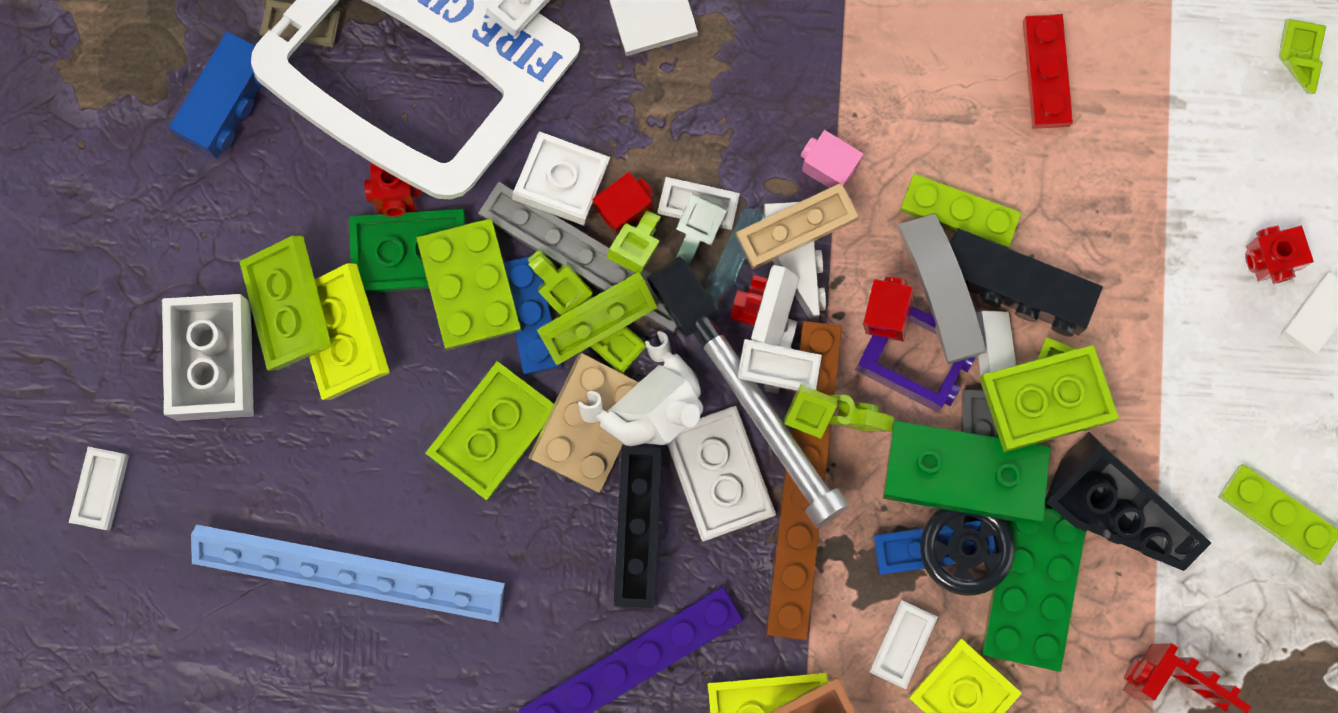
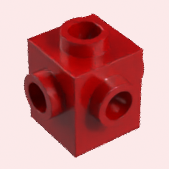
[364,164,422,217]
[1245,225,1314,284]

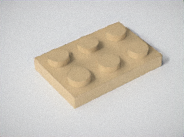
[528,353,639,493]

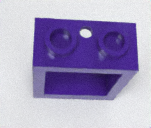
[855,306,976,412]

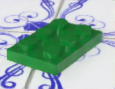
[349,209,466,294]

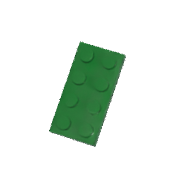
[981,507,1085,672]

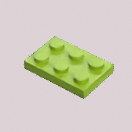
[416,218,521,351]
[239,236,332,371]
[979,345,1119,452]
[425,361,554,501]

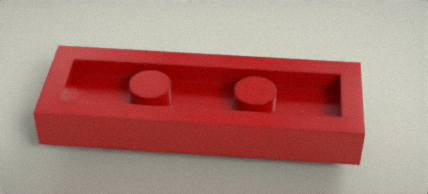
[1023,14,1073,129]

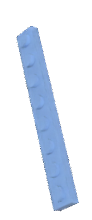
[191,524,505,622]

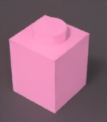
[801,130,863,188]

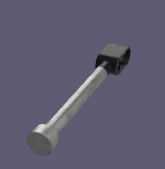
[646,256,850,528]

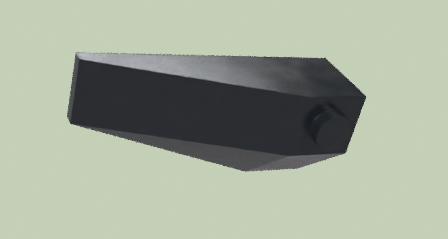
[1045,432,1211,571]

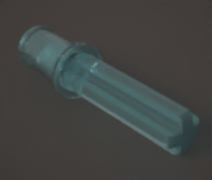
[705,208,764,319]

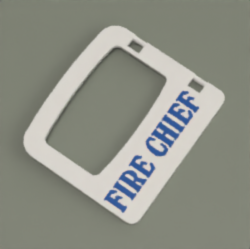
[251,0,580,199]

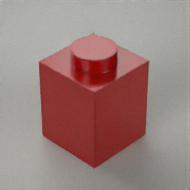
[592,172,654,237]
[863,277,914,342]

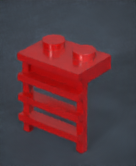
[1122,643,1251,713]

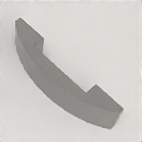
[897,214,986,364]

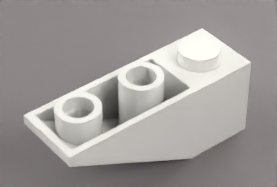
[763,202,826,322]

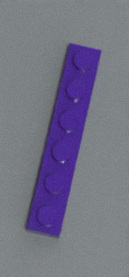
[519,587,743,713]

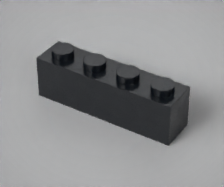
[950,228,1103,337]
[614,446,662,609]

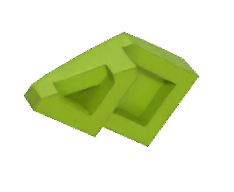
[1279,19,1326,94]

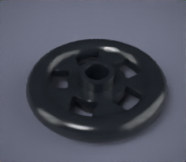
[920,509,1015,596]

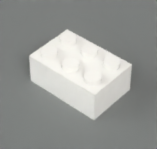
[162,294,254,421]

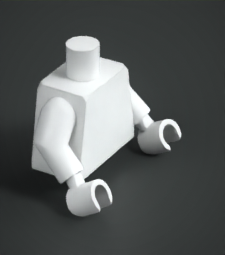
[578,331,703,446]

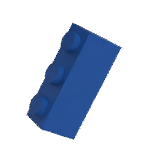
[168,31,265,159]

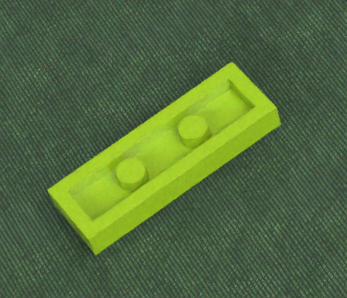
[899,173,1022,248]
[537,272,658,365]
[1218,464,1338,565]

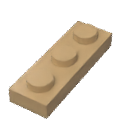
[736,183,859,270]

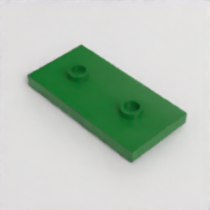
[883,421,1051,526]

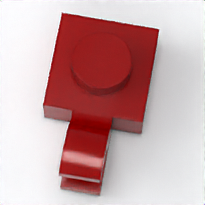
[730,275,768,326]

